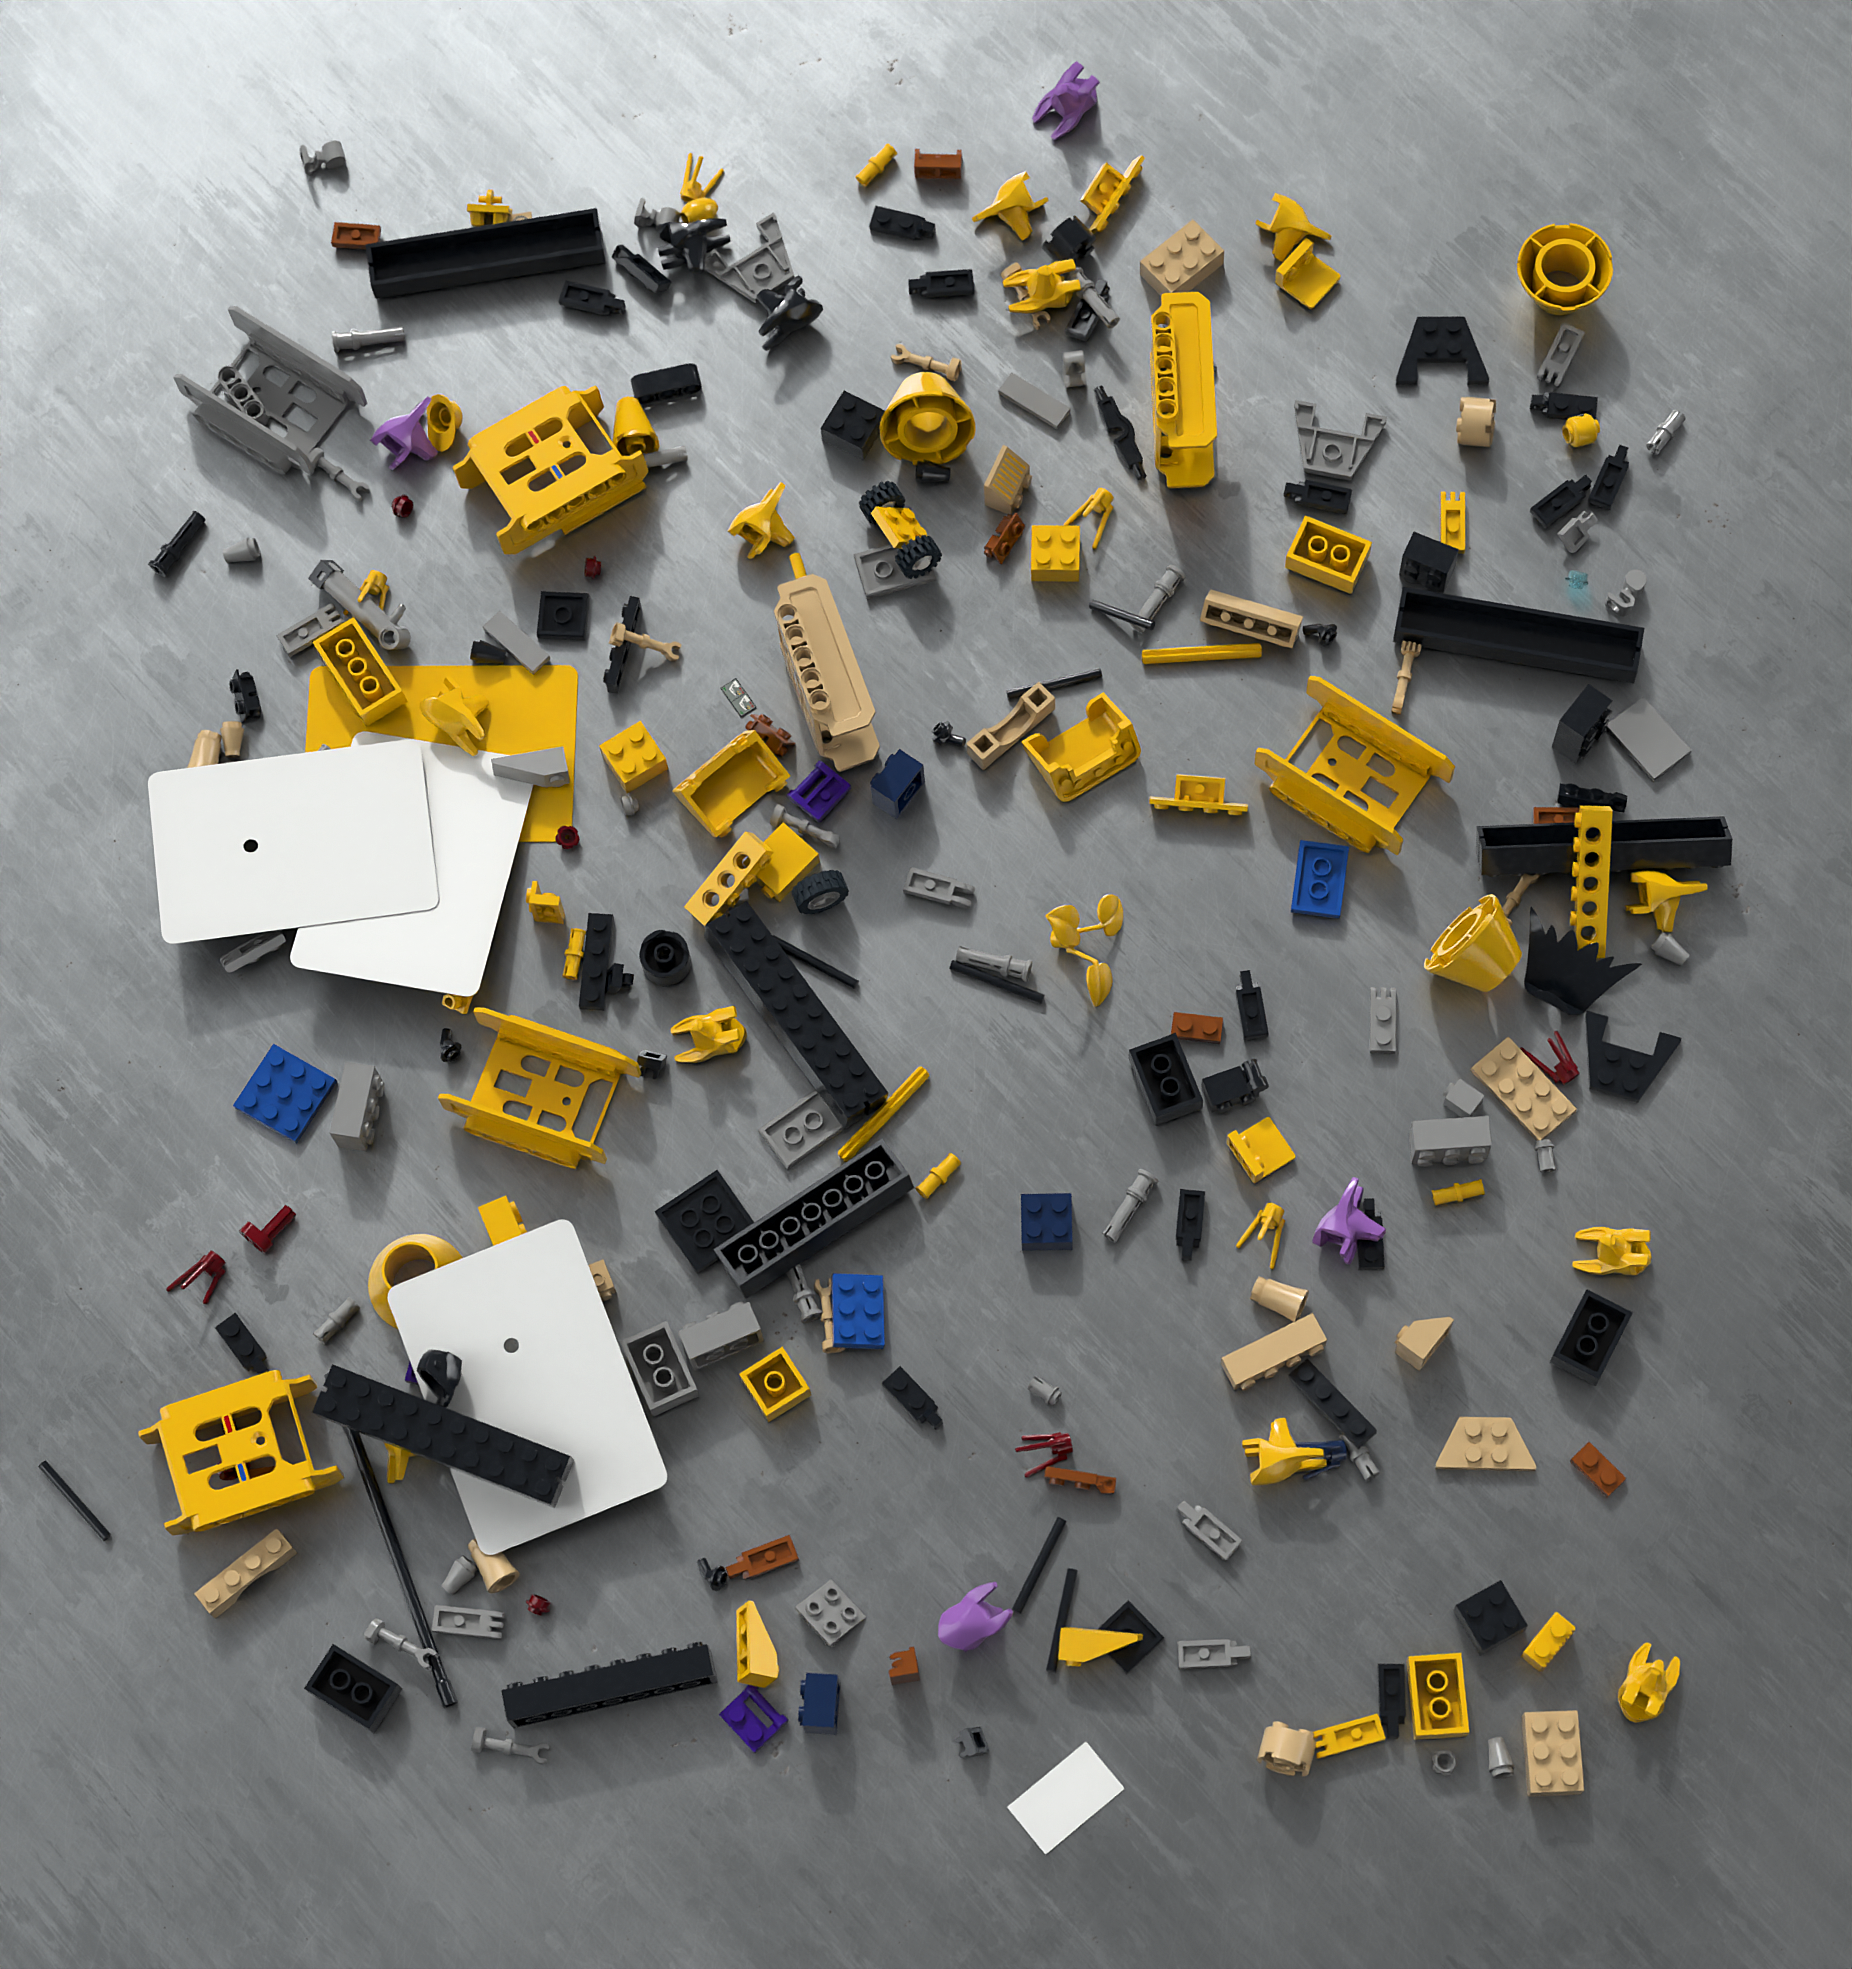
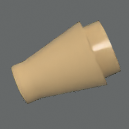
[220,721,244,758]

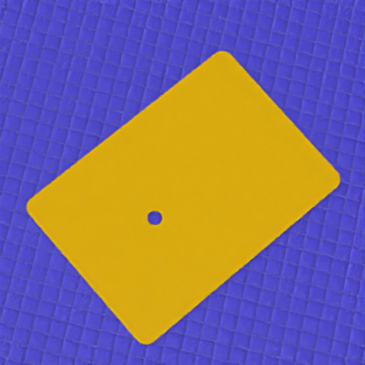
[305,665,578,842]

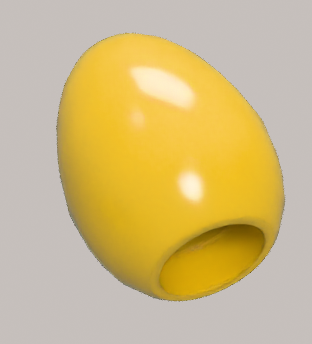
[681,198,718,223]

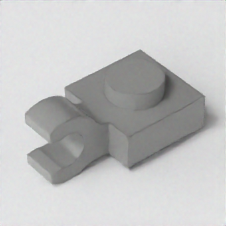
[1557,511,1598,553]

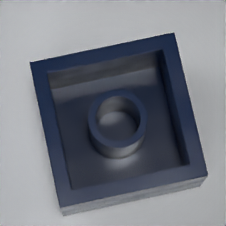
[870,749,925,819]
[1021,1193,1073,1251]
[798,1673,841,1735]

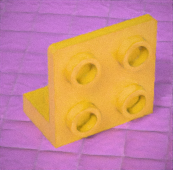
[1275,238,1341,310]
[1226,1117,1295,1184]

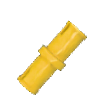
[855,144,897,187]
[562,928,586,980]
[915,1153,961,1199]
[1431,1179,1485,1206]

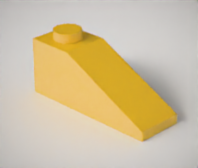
[736,1601,779,1688]
[1058,1627,1143,1666]

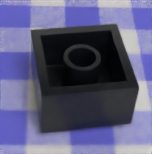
[820,390,885,461]
[1399,532,1459,593]
[1453,1580,1528,1656]

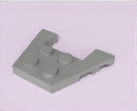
[704,212,795,303]
[1294,400,1387,481]

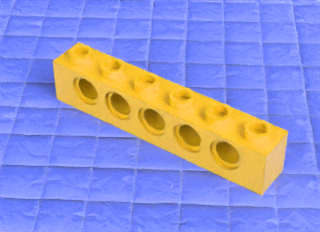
[1570,806,1613,958]

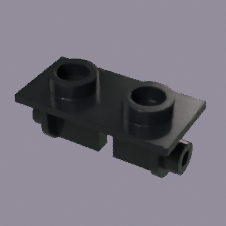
[229,669,262,723]

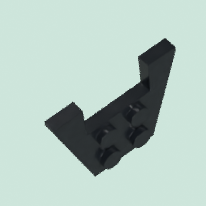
[1395,316,1489,385]
[1585,1011,1682,1103]

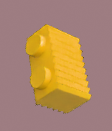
[1521,1612,1575,1672]

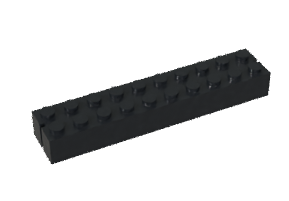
[365,208,606,299]
[1393,587,1645,683]
[1476,816,1733,877]
[704,901,888,1129]
[312,1364,574,1508]

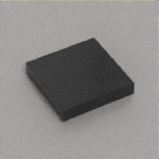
[537,591,589,641]
[1097,1600,1165,1675]

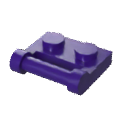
[786,760,851,823]
[719,1685,789,1753]

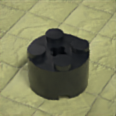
[1042,215,1096,266]
[639,930,691,987]

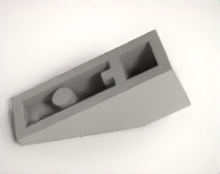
[491,746,570,787]

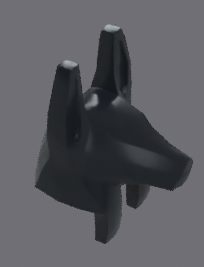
[658,219,731,274]
[756,275,823,351]

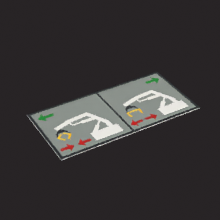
[721,678,756,717]

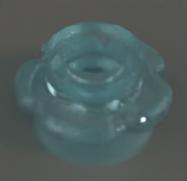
[1565,571,1589,589]

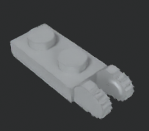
[903,867,976,909]

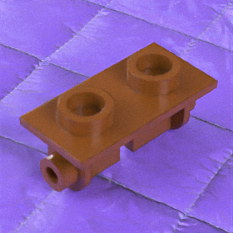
[983,512,1026,564]
[745,713,796,757]

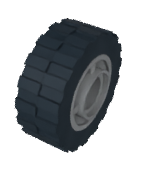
[791,870,849,915]

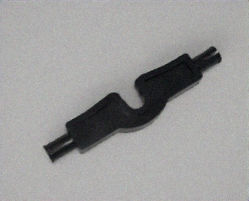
[1094,386,1147,480]

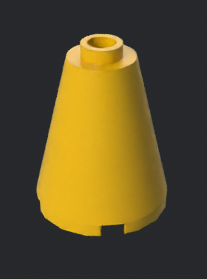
[612,396,660,456]

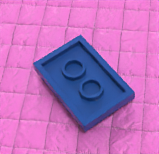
[1291,840,1349,919]
[831,1273,885,1349]

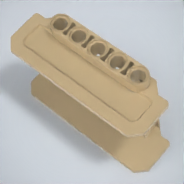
[774,574,880,772]

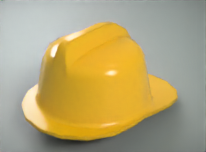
[427,394,463,452]

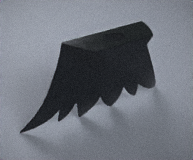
[1524,907,1642,1015]

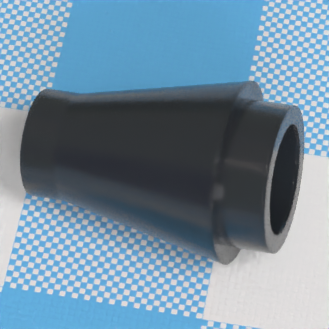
[915,459,951,483]
[470,639,506,664]

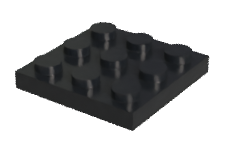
[654,1170,754,1274]

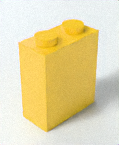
[742,822,820,902]

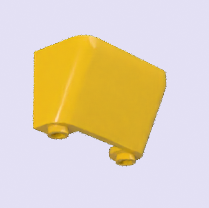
[1021,692,1141,802]
[672,730,790,838]

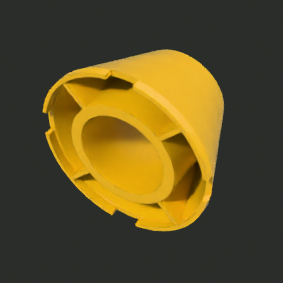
[1517,223,1613,315]
[880,372,975,465]
[1424,894,1522,992]
[368,1234,462,1329]

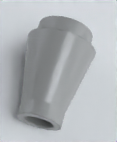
[223,537,260,563]
[1651,932,1689,966]
[441,1555,478,1595]
[1488,1737,1515,1779]

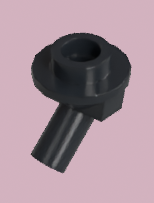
[1302,624,1337,645]
[932,721,966,747]
[440,1028,462,1062]
[697,1558,728,1591]

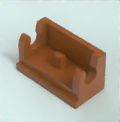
[914,149,962,179]
[889,1647,920,1685]

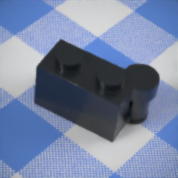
[1201,1059,1269,1113]

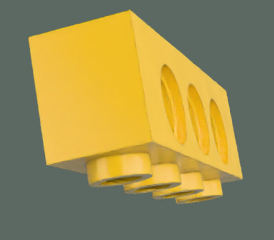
[684,831,774,926]

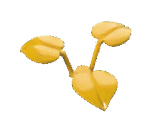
[1045,894,1124,1007]

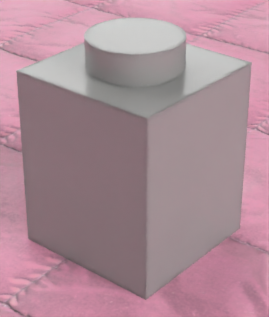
[1443,1078,1485,1118]

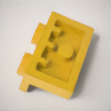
[526,881,565,924]

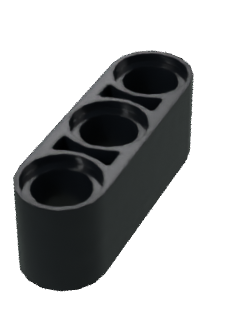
[630,363,702,405]

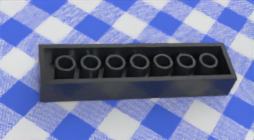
[713,1139,914,1299]
[501,1642,718,1728]

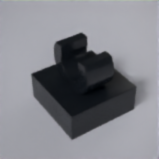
[606,963,634,995]
[637,1050,667,1079]
[954,1727,989,1757]

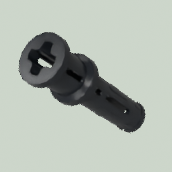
[148,511,206,577]

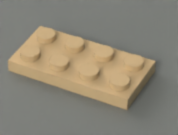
[1470,1037,1577,1141]

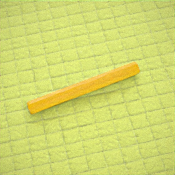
[1142,643,1262,664]
[837,1066,929,1162]

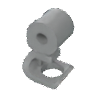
[300,141,346,175]
[634,198,681,231]
[1062,350,1087,388]
[1605,569,1647,617]

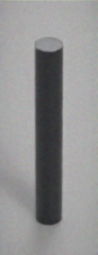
[1089,599,1155,631]

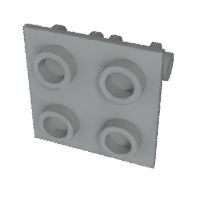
[795,1579,866,1647]

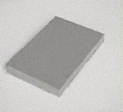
[854,544,936,600]
[1606,697,1692,782]
[758,1090,847,1171]

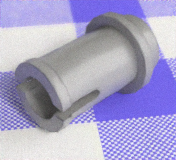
[1534,1139,1556,1173]
[1028,1375,1062,1405]

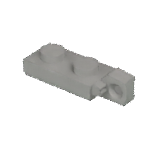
[1176,1500,1243,1562]
[1177,1639,1251,1669]

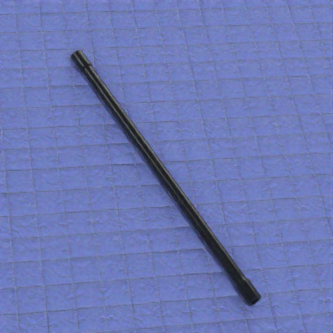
[324,1373,458,1708]

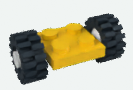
[859,481,942,579]

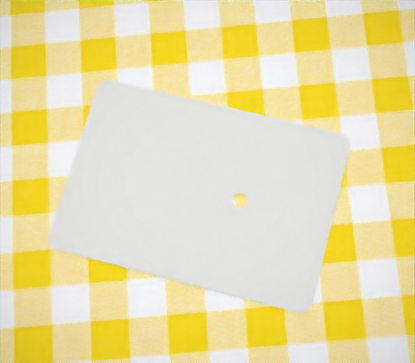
[290,731,533,997]
[148,739,439,944]
[387,1219,667,1555]

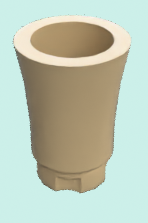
[187,730,222,768]
[1250,1276,1309,1322]
[468,1538,520,1594]

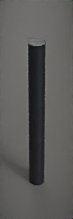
[1006,668,1102,700]
[773,935,859,989]
[949,960,1045,1004]
[38,1461,111,1541]
[1012,1517,1067,1614]
[1046,1568,1078,1673]

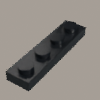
[603,596,642,694]
[579,913,614,1011]
[1288,1359,1377,1449]

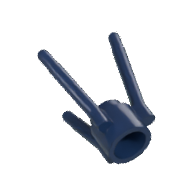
[1295,1440,1347,1480]

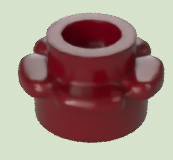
[392,494,413,517]
[584,556,601,579]
[555,826,580,849]
[526,1594,551,1616]

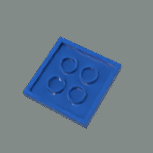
[233,1044,337,1144]

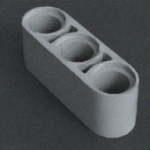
[218,365,268,426]

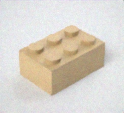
[1140,219,1224,296]
[1521,1710,1584,1797]

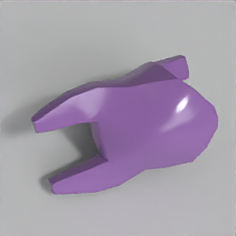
[1032,61,1100,140]
[370,396,438,470]
[1312,1177,1386,1265]
[938,1582,1013,1652]

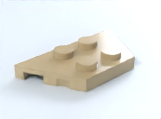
[1435,1417,1536,1471]

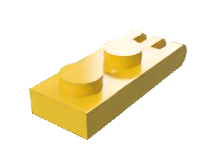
[1440,491,1465,554]
[1313,1713,1386,1759]

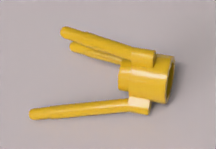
[680,153,724,203]
[1064,488,1114,549]
[343,570,389,615]
[1236,1203,1285,1269]

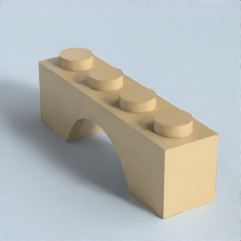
[966,682,1055,771]
[194,1528,298,1619]

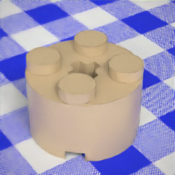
[1456,397,1496,447]
[1257,1722,1316,1776]

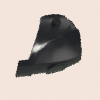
[417,1349,462,1408]

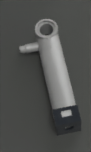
[308,560,411,650]

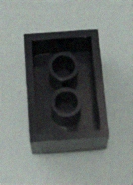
[1552,684,1613,764]
[1128,1033,1203,1126]
[1550,1289,1633,1386]
[304,1644,402,1733]

